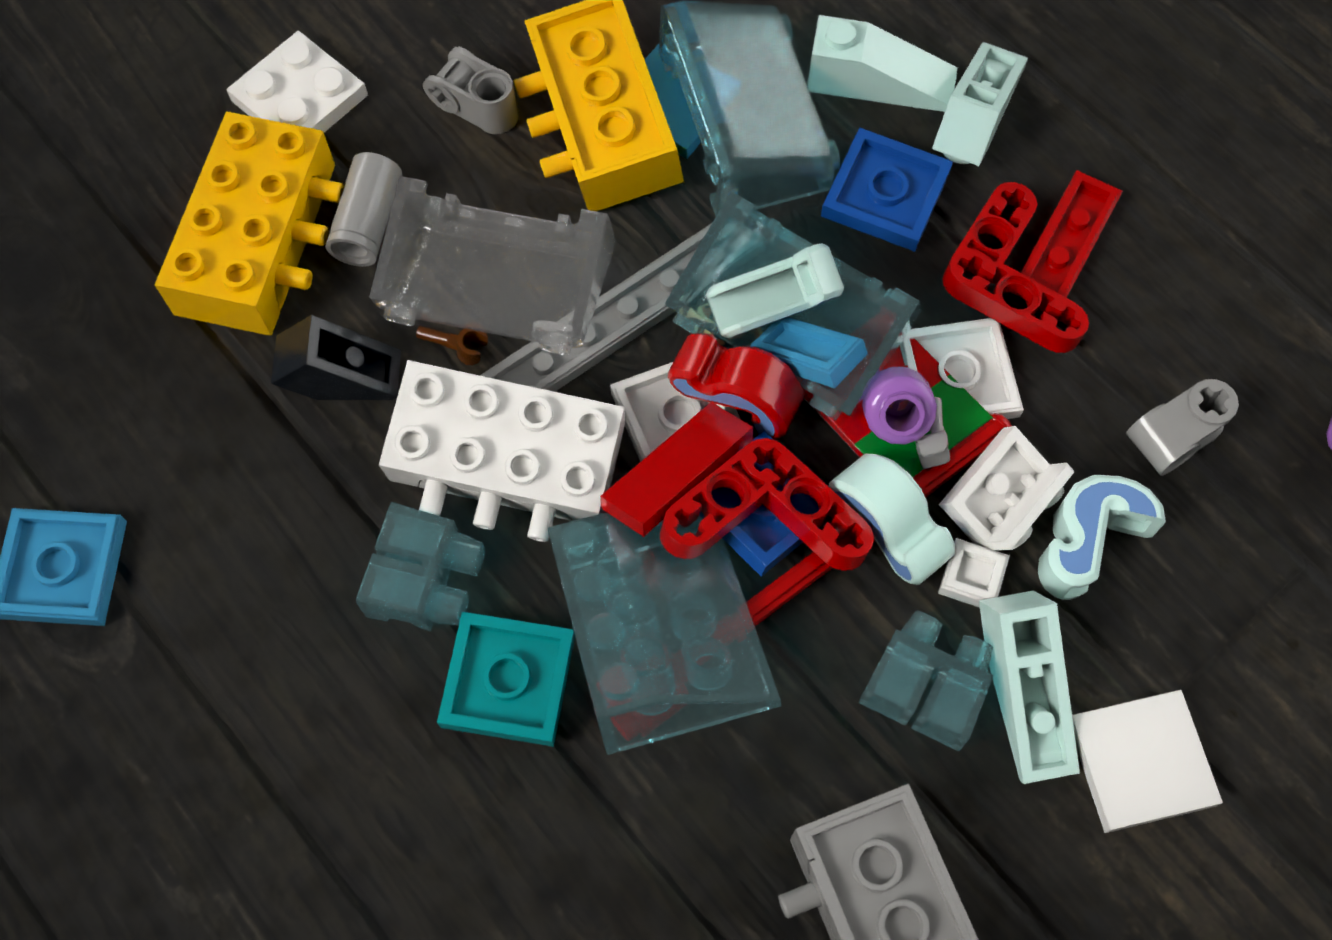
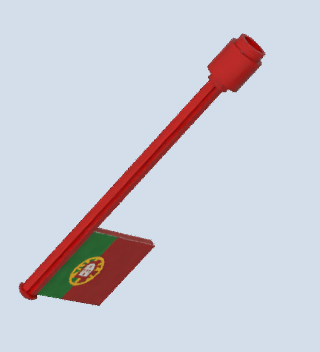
[600,310,1012,736]

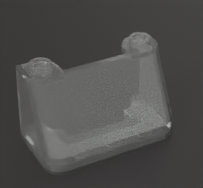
[369,176,616,355]

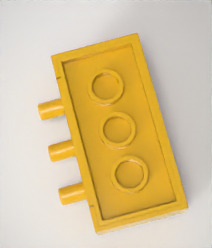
[514,0,684,214]
[155,111,344,336]

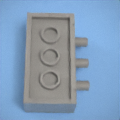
[778,784,978,940]

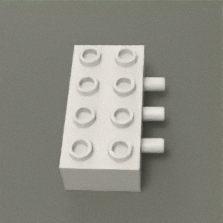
[379,360,625,542]

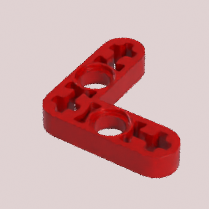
[943,182,1089,353]
[659,438,874,571]

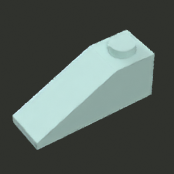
[807,15,957,112]
[932,42,1028,166]
[979,590,1080,784]

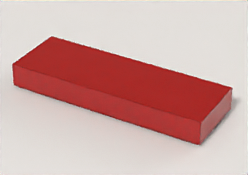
[1011,170,1123,299]
[600,402,753,537]

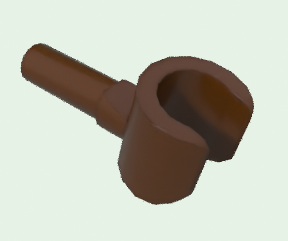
[416,326,488,366]

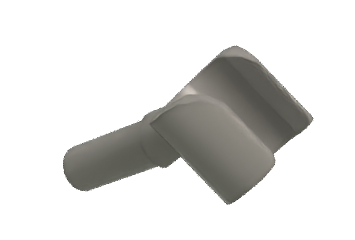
[915,397,950,469]

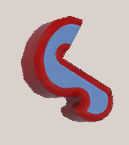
[667,333,804,440]

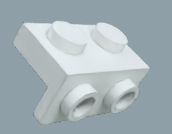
[939,426,1074,550]

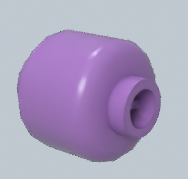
[862,367,937,445]

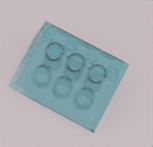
[548,513,781,755]

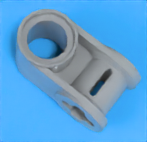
[423,47,519,134]
[1126,379,1239,476]

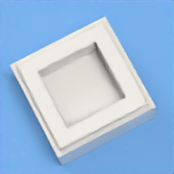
[938,538,1010,607]

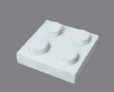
[226,30,368,133]

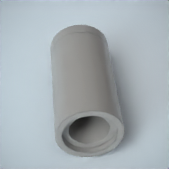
[325,152,402,267]

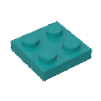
[437,612,575,747]

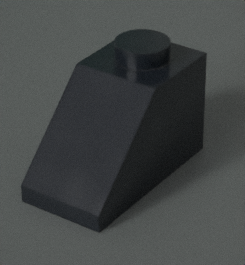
[271,315,401,400]

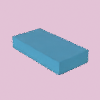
[750,317,868,389]

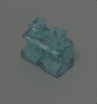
[355,502,486,631]
[859,611,994,751]

